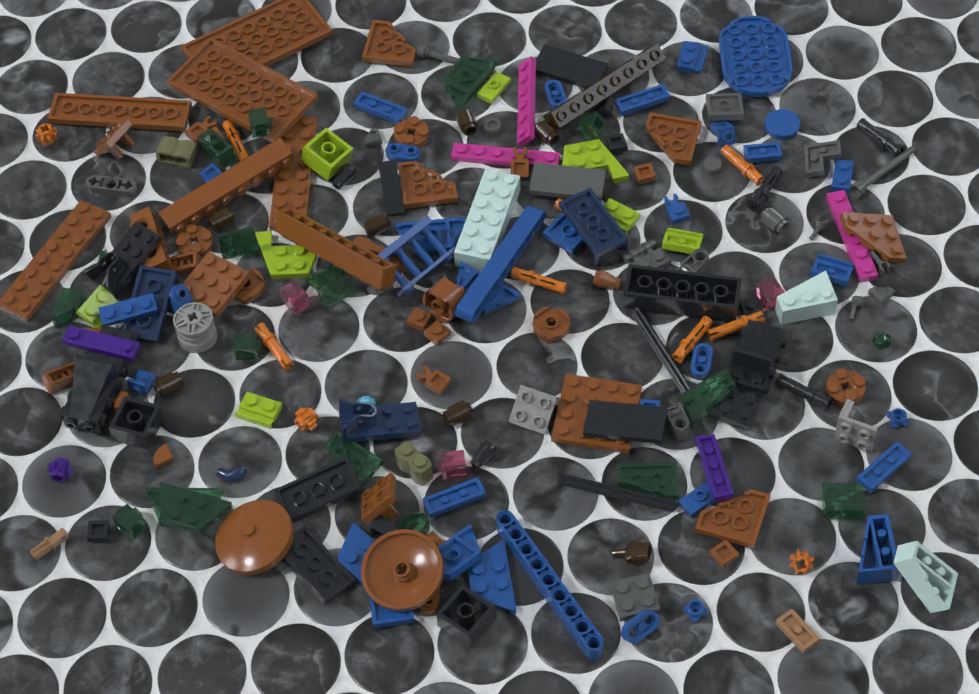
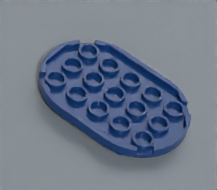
[719,16,792,97]

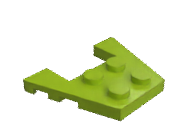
[562,139,629,183]
[255,231,317,279]

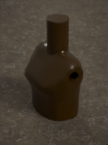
[612,541,652,565]

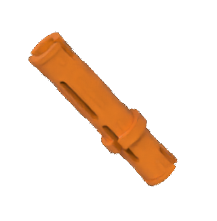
[222,120,249,162]
[720,145,765,186]
[511,266,567,294]
[707,311,765,341]
[672,316,713,363]
[255,323,294,371]

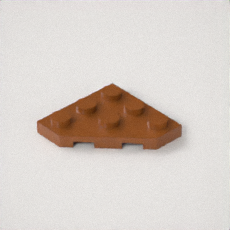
[362,20,416,67]
[646,112,702,166]
[398,161,458,209]
[840,212,907,263]
[695,489,771,549]

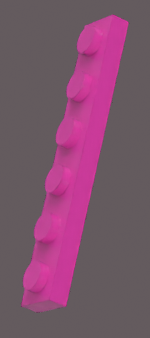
[517,56,536,147]
[451,143,560,169]
[826,190,878,283]

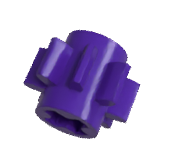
[47,458,73,482]

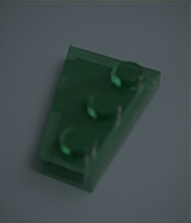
[676,367,736,430]
[324,431,383,488]
[616,462,679,500]

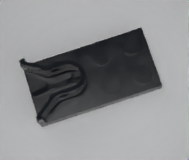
[84,221,163,297]

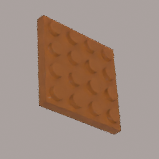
[551,374,642,454]

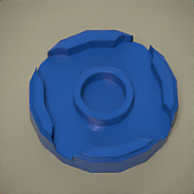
[764,109,800,140]

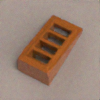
[170,251,202,275]
[42,361,75,395]

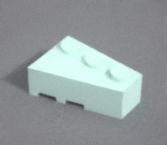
[775,271,838,325]
[894,541,958,613]

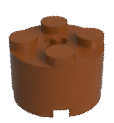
[422,277,466,323]

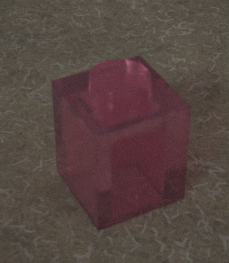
[756,277,784,311]
[279,280,310,315]
[437,450,467,480]

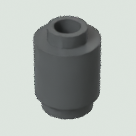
[761,207,789,234]

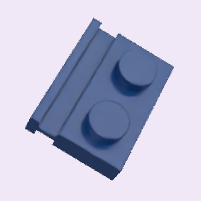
[676,41,708,74]
[810,253,855,287]

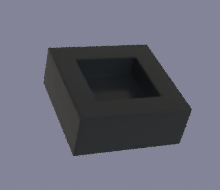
[593,96,615,118]
[606,133,628,154]
[739,297,763,316]
[87,520,110,542]

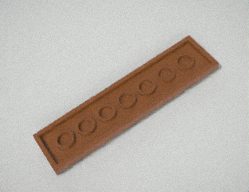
[47,93,192,132]
[269,116,318,231]
[0,200,112,322]

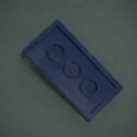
[559,188,629,265]
[122,265,180,343]
[338,398,421,443]

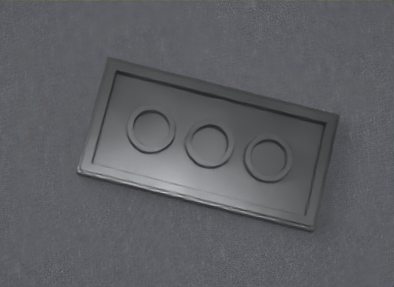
[529,162,606,201]

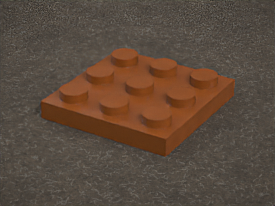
[179,252,252,318]

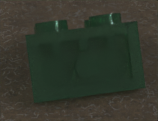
[217,227,259,259]
[305,264,358,308]
[822,482,866,521]

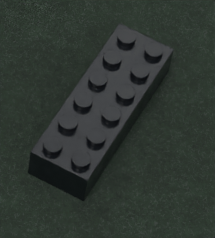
[623,264,742,321]

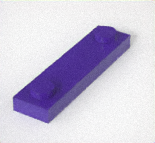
[62,325,141,362]
[695,434,734,502]

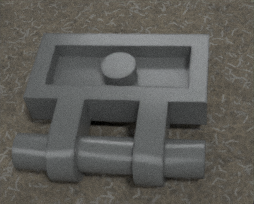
[622,239,671,268]

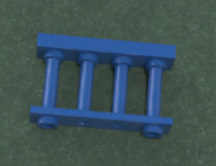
[378,215,456,297]

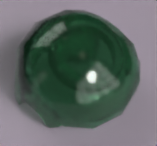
[399,512,430,536]

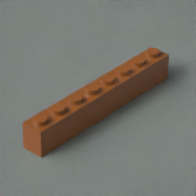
[158,138,294,237]
[275,208,396,290]

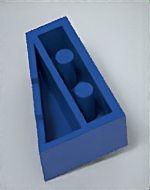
[856,514,899,584]

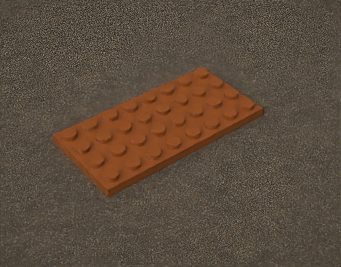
[181,0,333,67]
[166,37,319,143]

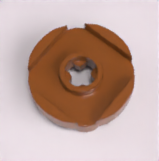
[394,116,429,148]
[176,224,213,257]
[234,268,265,304]
[532,307,570,344]
[826,368,866,406]

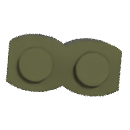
[156,136,198,168]
[394,441,433,486]

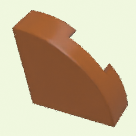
[154,443,174,469]

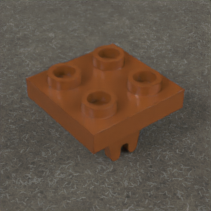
[93,119,135,160]
[361,473,398,524]

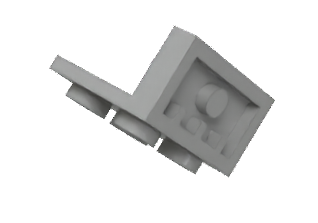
[509,385,561,434]
[834,399,878,452]

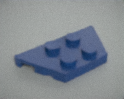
[395,217,466,255]
[456,261,521,315]
[337,523,374,587]
[437,524,482,580]
[467,541,517,614]

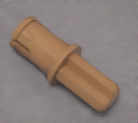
[30,528,69,560]

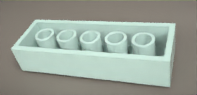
[454,169,521,271]

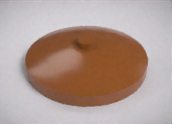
[215,500,294,575]
[361,529,444,612]

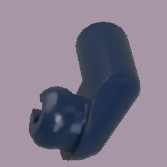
[216,466,247,483]

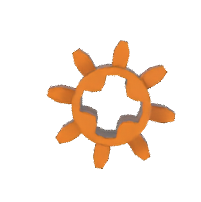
[35,124,58,145]
[294,407,318,431]
[789,548,815,575]

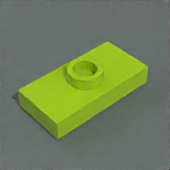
[477,72,511,104]

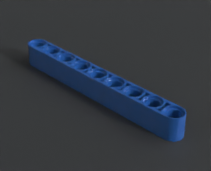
[455,205,546,323]
[496,510,603,660]

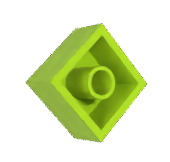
[300,128,354,181]

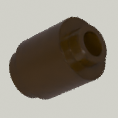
[456,110,478,136]
[534,120,560,146]
[207,207,236,231]
[363,213,391,237]
[153,371,184,397]
[443,400,473,426]

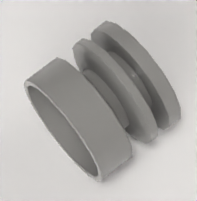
[173,302,218,353]

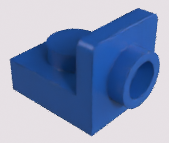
[710,121,735,146]
[127,370,157,397]

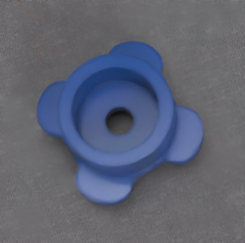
[887,408,909,428]
[683,599,708,622]

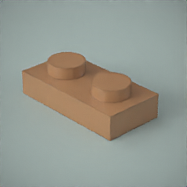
[775,609,820,654]

